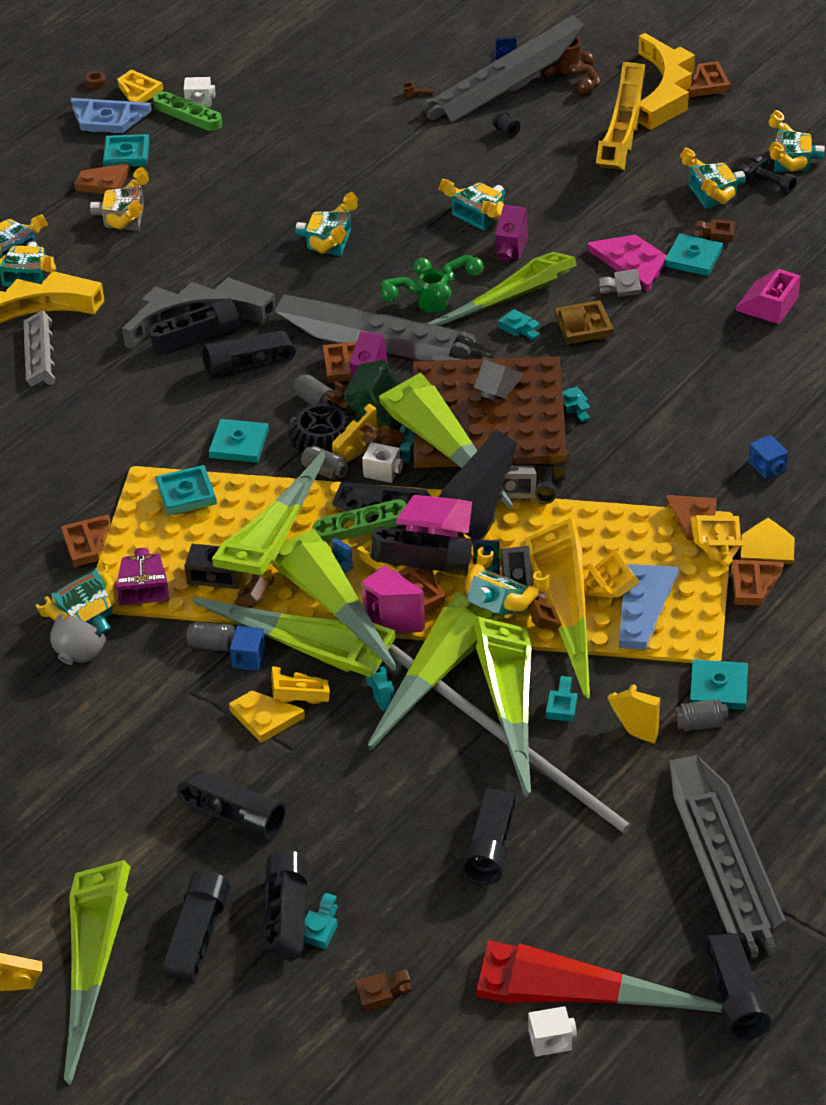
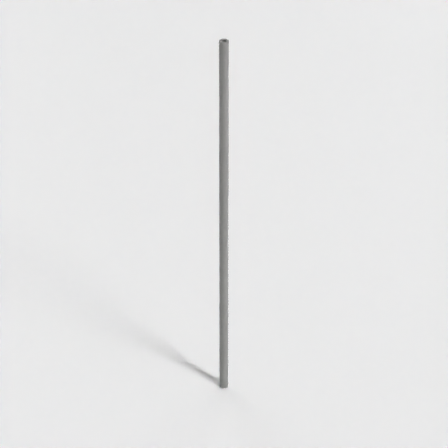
[273,563,631,834]

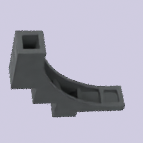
[122,277,276,349]

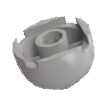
[50,614,106,665]

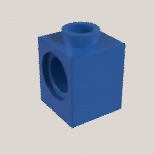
[748,435,788,479]
[230,626,266,671]

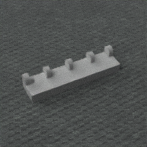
[24,310,55,387]

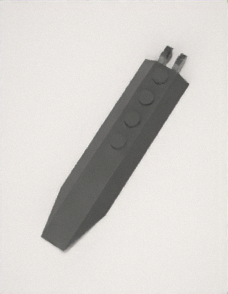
[420,15,585,123]
[275,294,476,361]
[670,755,786,960]

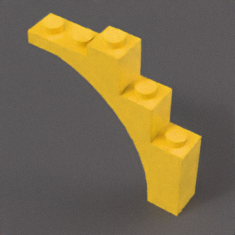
[638,33,695,130]
[596,62,645,170]
[0,271,104,323]

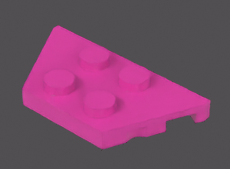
[587,235,667,292]

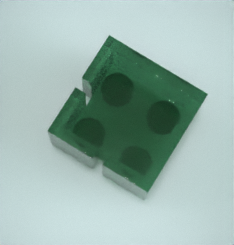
[343,359,399,429]

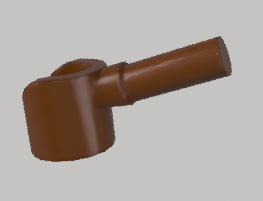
[403,81,433,98]

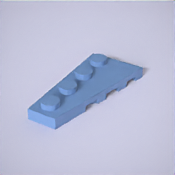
[619,564,679,650]

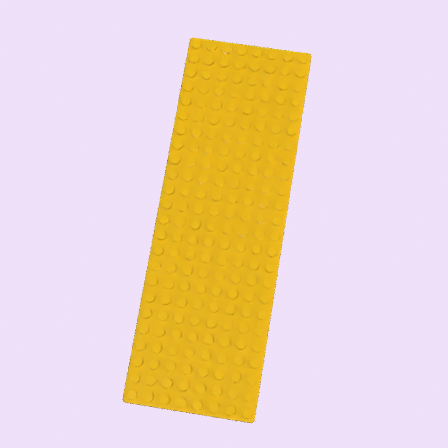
[96,466,733,663]

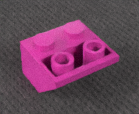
[736,269,800,324]
[396,495,472,537]
[362,565,425,633]

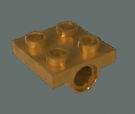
[555,300,614,345]

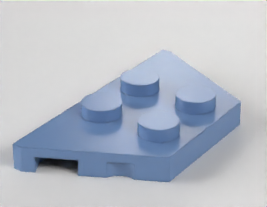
[71,98,151,134]

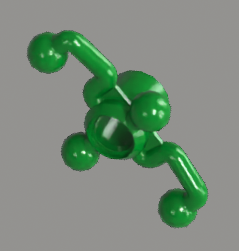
[380,255,484,313]

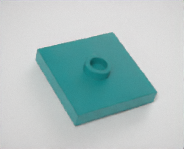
[103,134,150,167]
[665,233,723,276]
[209,419,269,463]
[155,465,217,516]
[690,659,748,710]

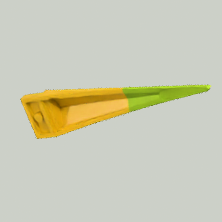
[525,517,590,699]

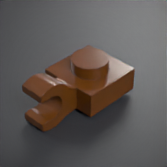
[694,219,735,242]
[326,381,358,419]
[359,422,405,448]
[234,574,275,607]
[528,592,562,632]
[355,970,412,1012]

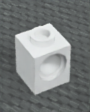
[184,77,215,107]
[362,442,403,483]
[528,1007,577,1057]

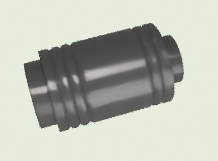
[294,375,333,405]
[301,446,348,481]
[187,622,235,652]
[675,699,728,732]

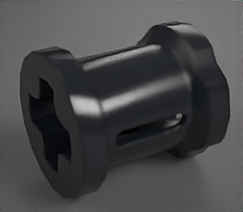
[493,111,521,138]

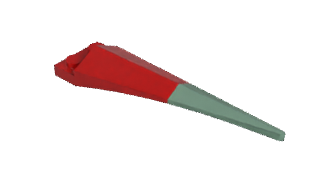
[476,940,722,1013]

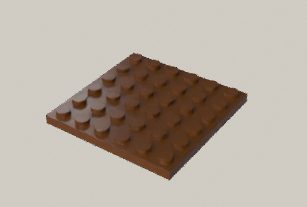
[413,356,567,468]

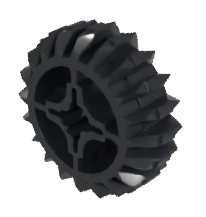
[288,401,353,453]

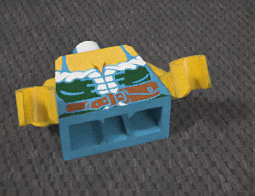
[0,214,48,258]

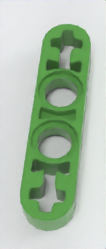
[153,92,222,131]
[312,499,406,544]

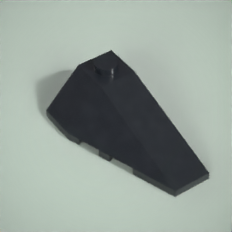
[439,430,517,543]
[332,482,432,530]

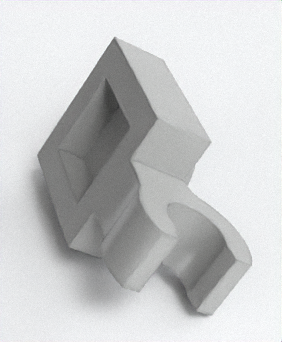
[599,269,641,297]

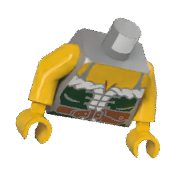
[90,167,149,230]

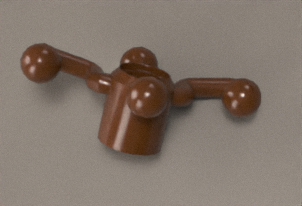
[540,36,601,95]

